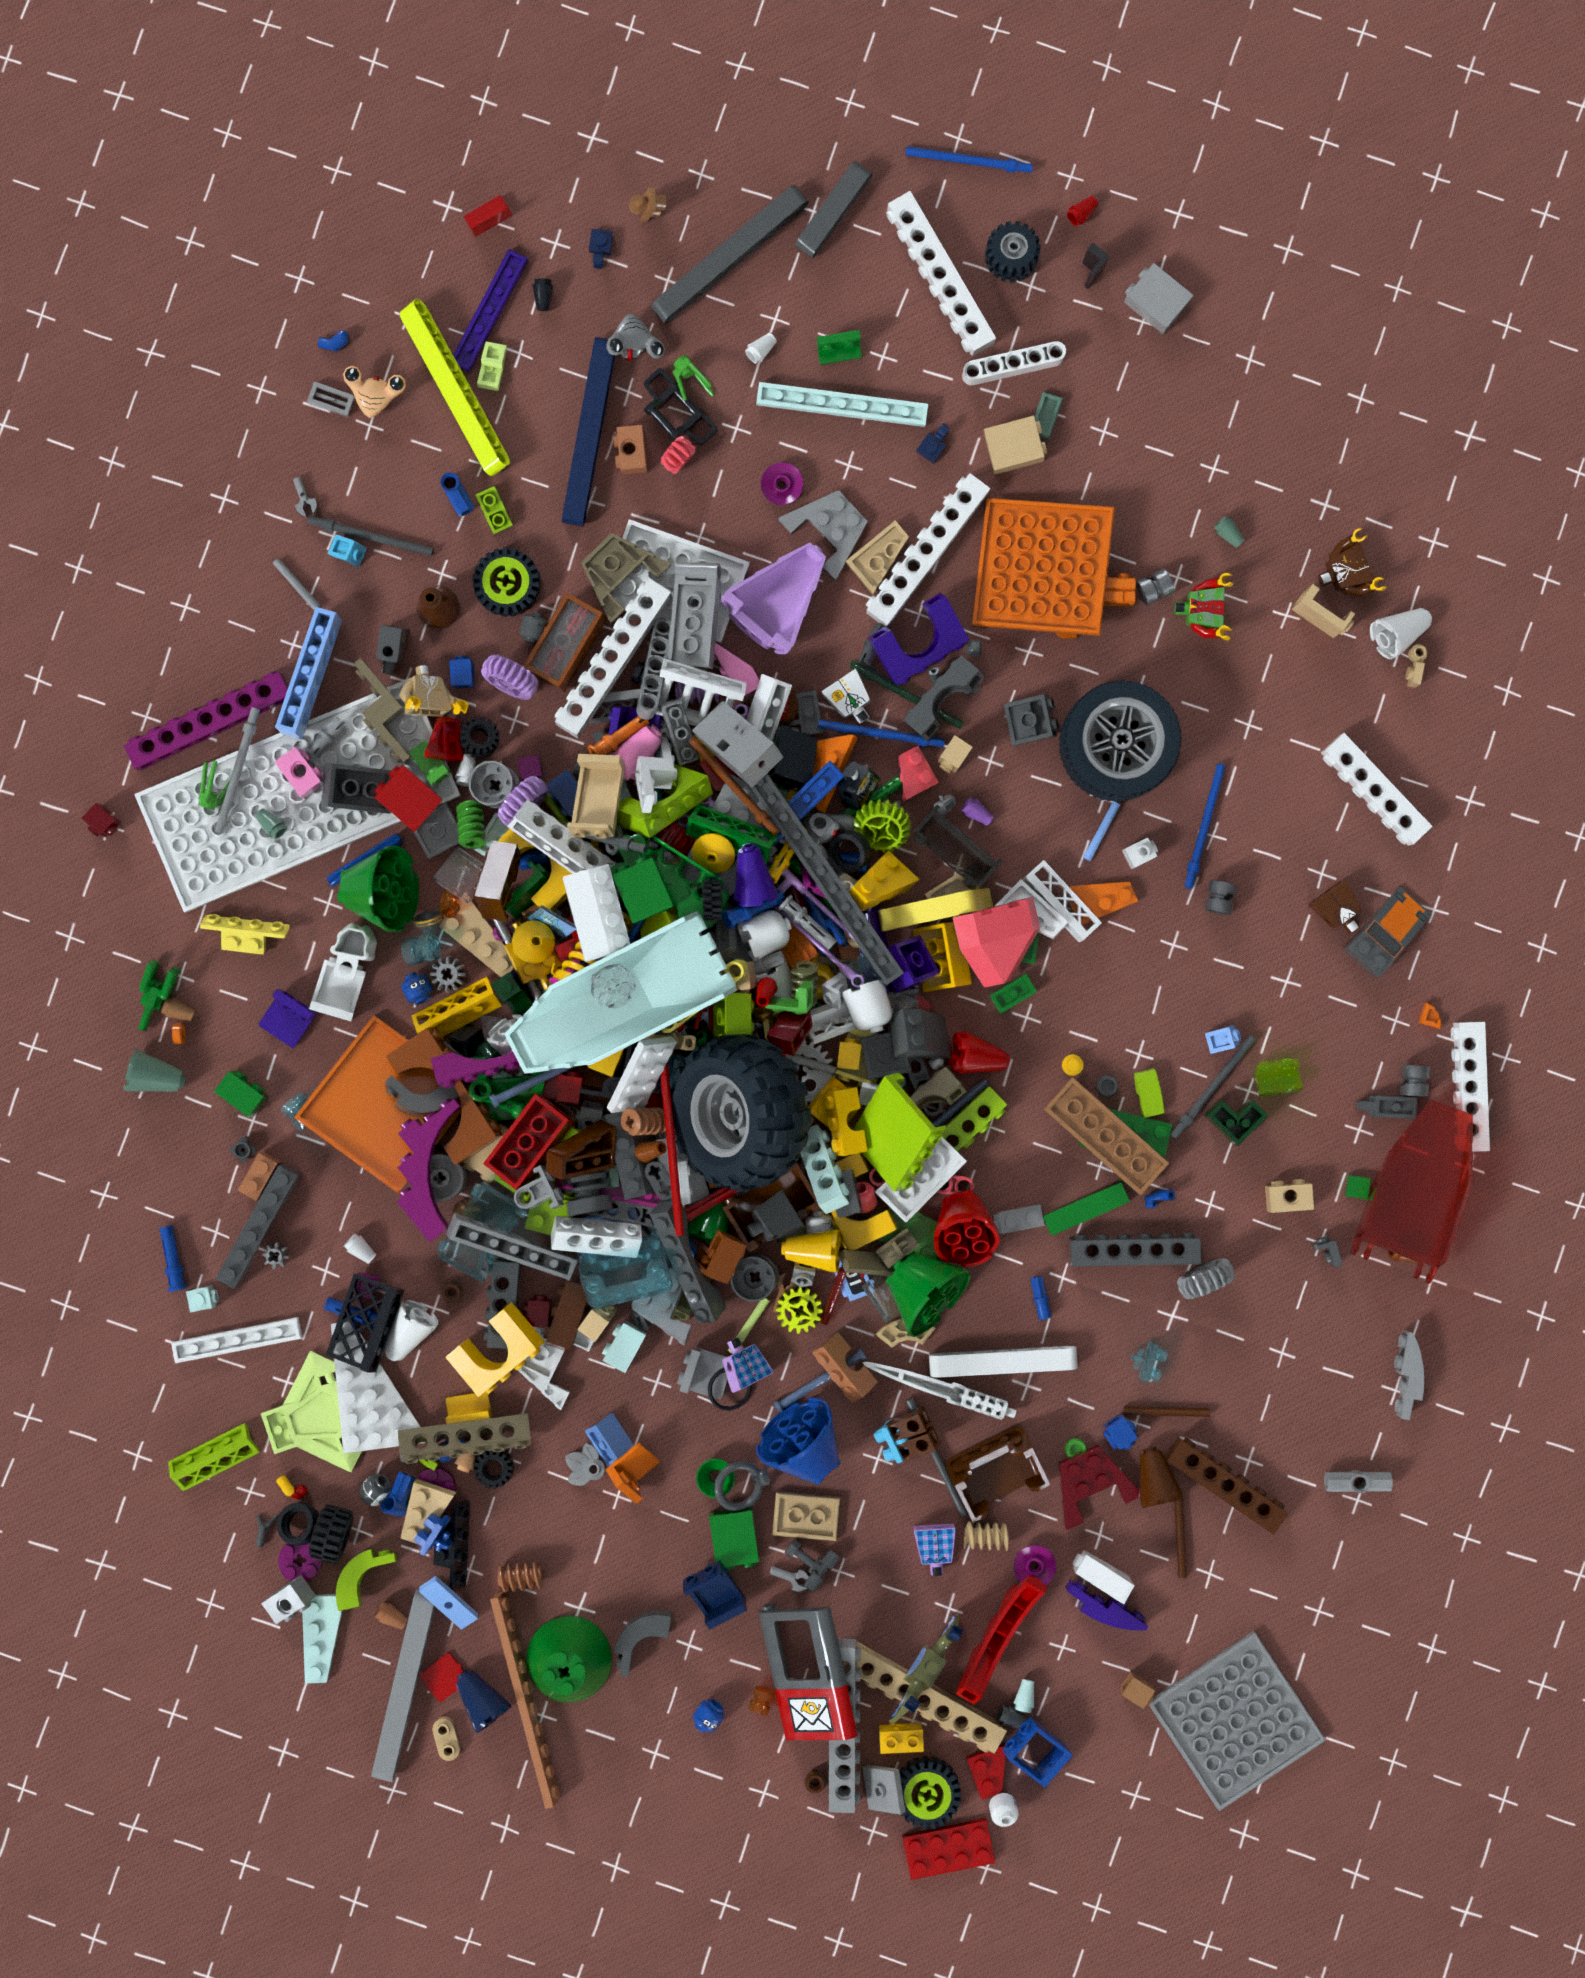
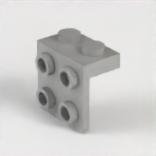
[677,1346,728,1399]

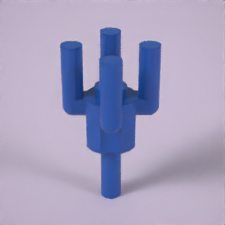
[802,889,849,956]

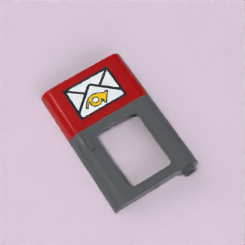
[758,1603,858,1740]

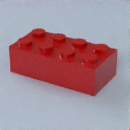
[483,1094,575,1190]

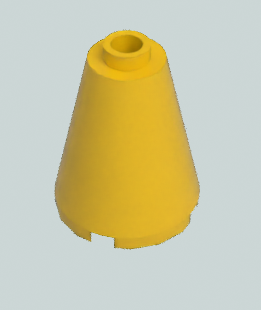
[781,1229,841,1273]

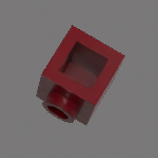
[81,803,121,837]
[523,1295,552,1328]

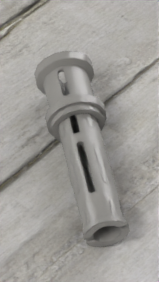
[778,895,837,950]

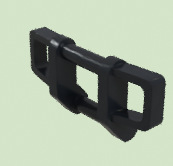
[644,368,718,446]

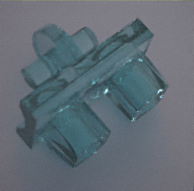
[1130,1341,1168,1383]

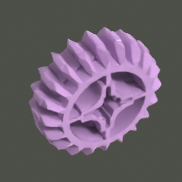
[481,655,538,700]
[497,776,549,826]

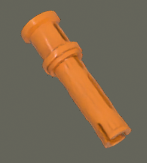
[588,716,649,755]

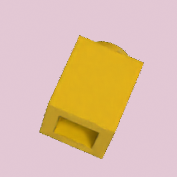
[837,1038,862,1070]

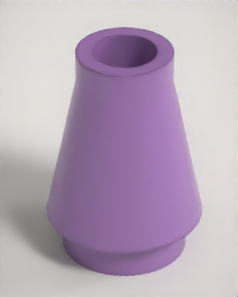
[961,797,994,826]

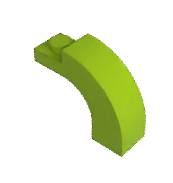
[336,1548,399,1611]

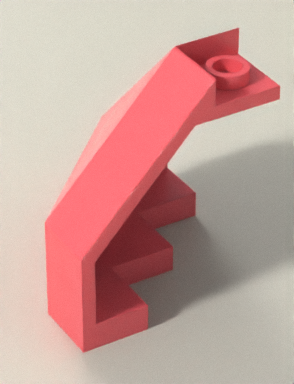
[953,897,1040,988]

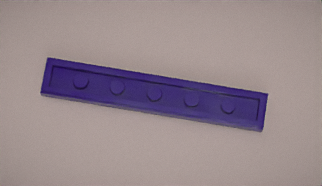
[453,249,529,373]

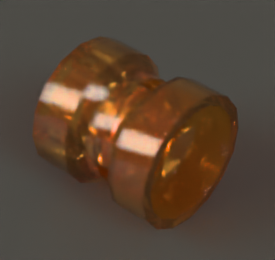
[748,1686,775,1715]

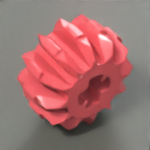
[661,436,695,474]

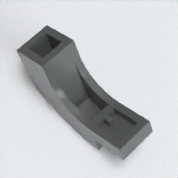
[385,1076,460,1117]
[614,1610,672,1677]

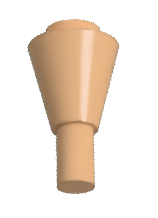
[455,1453,476,1473]

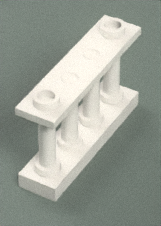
[649,658,746,726]

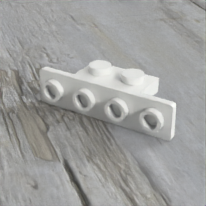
[656,1137,693,1209]

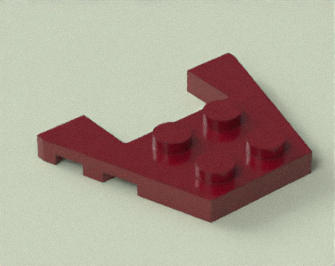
[1059,1445,1140,1530]

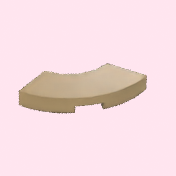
[875,1318,936,1348]

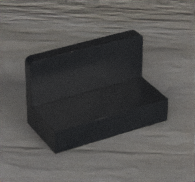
[1082,243,1109,289]

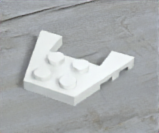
[518,1327,594,1410]

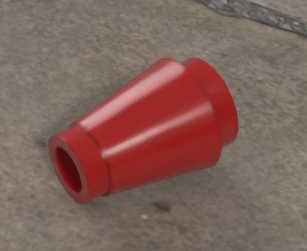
[1067,195,1098,226]
[756,977,778,1007]

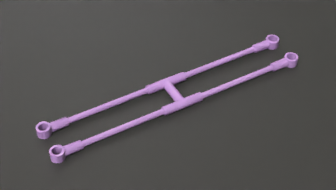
[678,796,864,988]

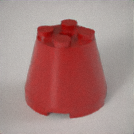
[934,1190,1000,1267]

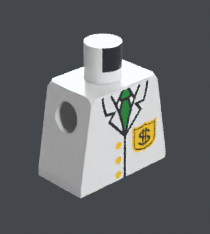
[821,669,870,724]

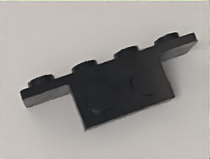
[433,1500,470,1590]

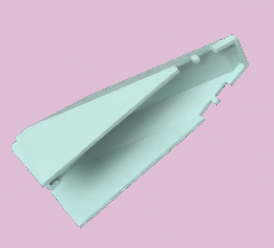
[504,911,737,1074]

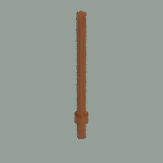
[689,737,780,836]

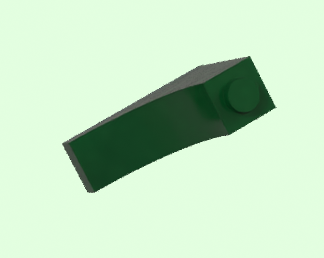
[491,972,534,1016]

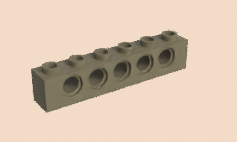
[398,1413,531,1464]

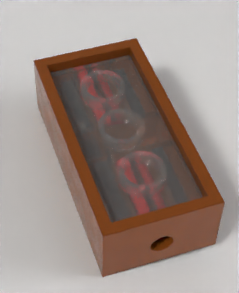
[524,592,608,692]

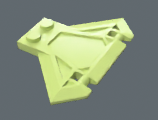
[261,1351,362,1472]

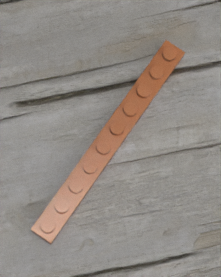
[490,1592,560,1809]

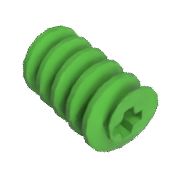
[456,800,486,849]

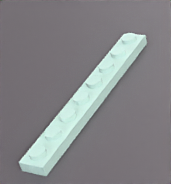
[756,382,928,427]

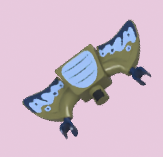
[888,1612,964,1724]

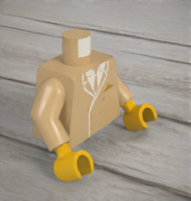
[399,665,469,717]

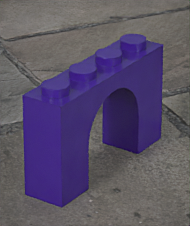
[868,593,969,685]

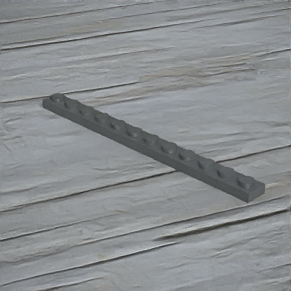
[748,774,904,985]

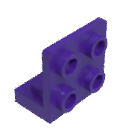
[258,989,318,1048]

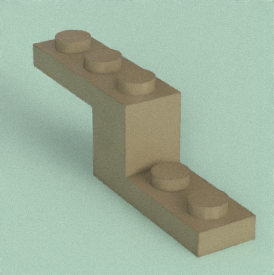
[354,658,413,764]

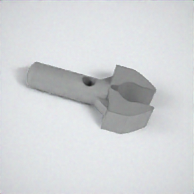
[293,477,319,518]
[770,1566,809,1592]

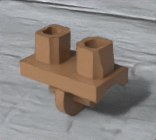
[629,188,666,223]

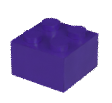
[888,935,939,993]

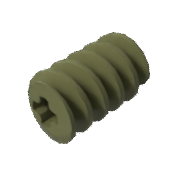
[790,961,818,1008]

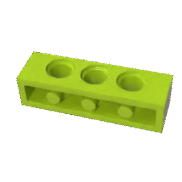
[942,1086,1007,1151]

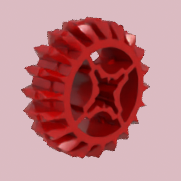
[654,822,695,857]

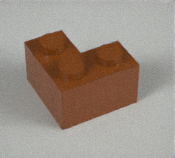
[694,1230,747,1284]

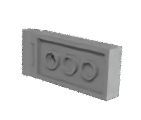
[668,562,721,670]

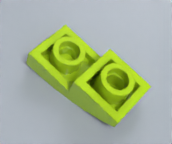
[475,486,513,534]
[1134,1068,1164,1118]

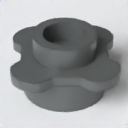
[230,1137,256,1163]

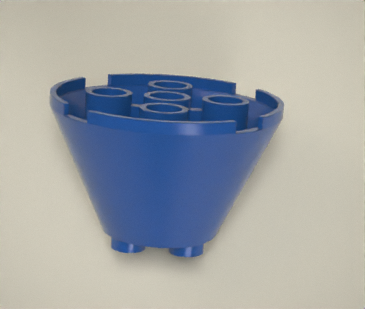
[756,1398,841,1484]

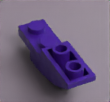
[1065,1580,1148,1630]

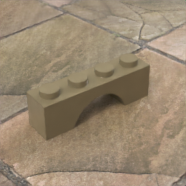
[910,1066,967,1110]

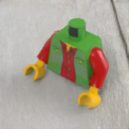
[1174,573,1234,641]

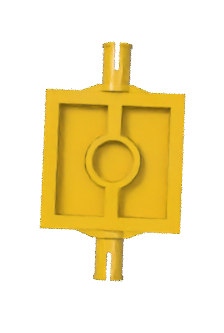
[504,921,562,990]

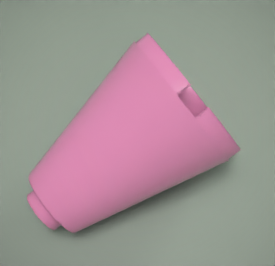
[607,725,663,785]

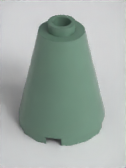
[123,1049,186,1092]

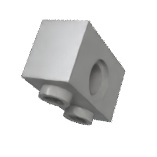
[261,1575,316,1624]

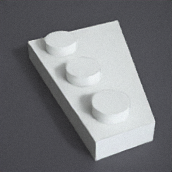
[995,879,1068,939]

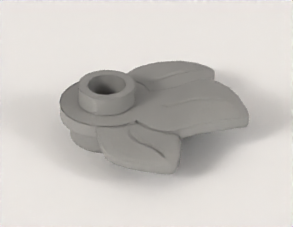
[565,1443,605,1486]

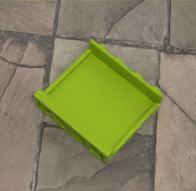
[853,1073,947,1192]

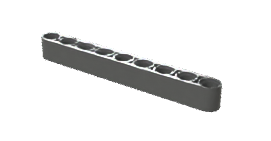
[651,185,809,324]

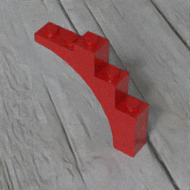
[955,1575,1048,1704]

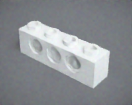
[551,1216,642,1258]

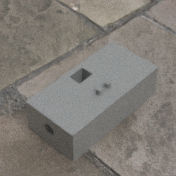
[692,701,783,787]

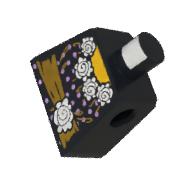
[837,762,881,811]

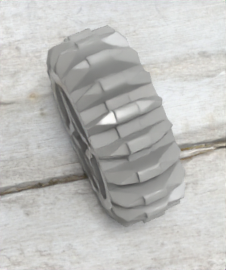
[1177,1258,1236,1299]

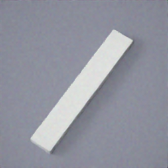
[171,1317,303,1363]

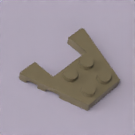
[581,533,672,624]

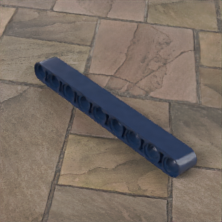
[562,337,616,527]

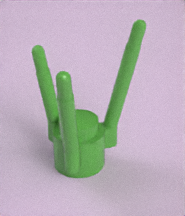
[672,355,714,401]
[198,760,230,810]

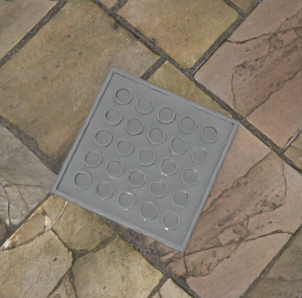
[1149,1630,1326,1811]

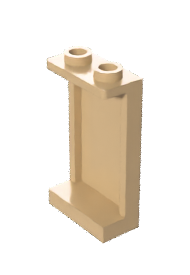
[567,754,626,839]

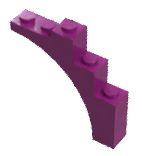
[397,1098,461,1242]

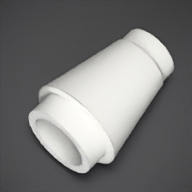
[745,333,777,364]
[455,754,476,787]
[344,1233,376,1264]

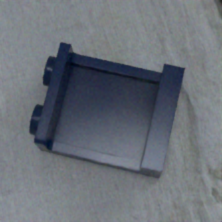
[683,1561,747,1630]

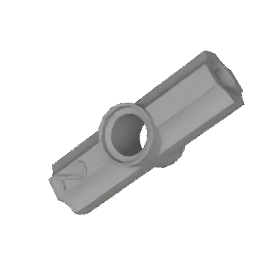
[1324,1470,1393,1493]

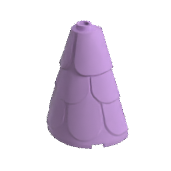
[721,542,826,654]

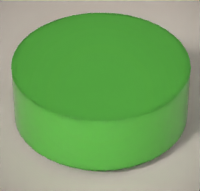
[1064,1438,1087,1458]

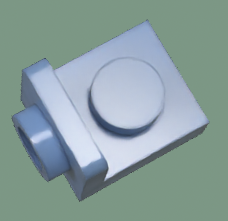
[1205,1025,1241,1054]

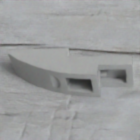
[1394,1329,1424,1420]

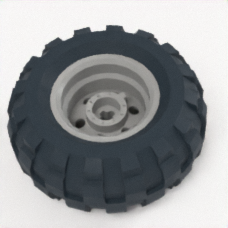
[670,1034,811,1191]

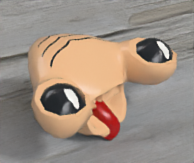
[343,366,406,418]

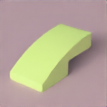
[477,341,507,391]

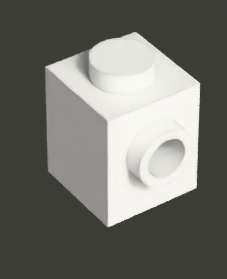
[1122,837,1158,869]

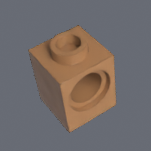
[1119,1671,1155,1709]

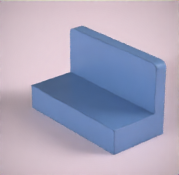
[585,1413,634,1467]

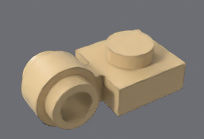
[1405,644,1427,688]

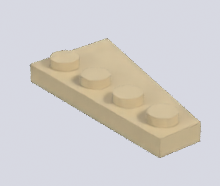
[439,893,514,977]

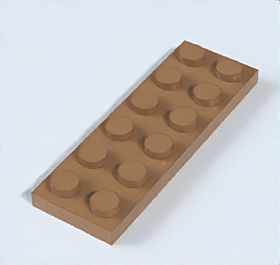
[1043,1077,1169,1196]

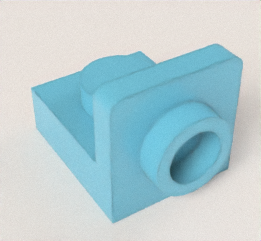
[328,535,366,567]

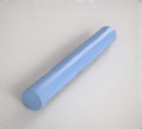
[1083,801,1120,861]

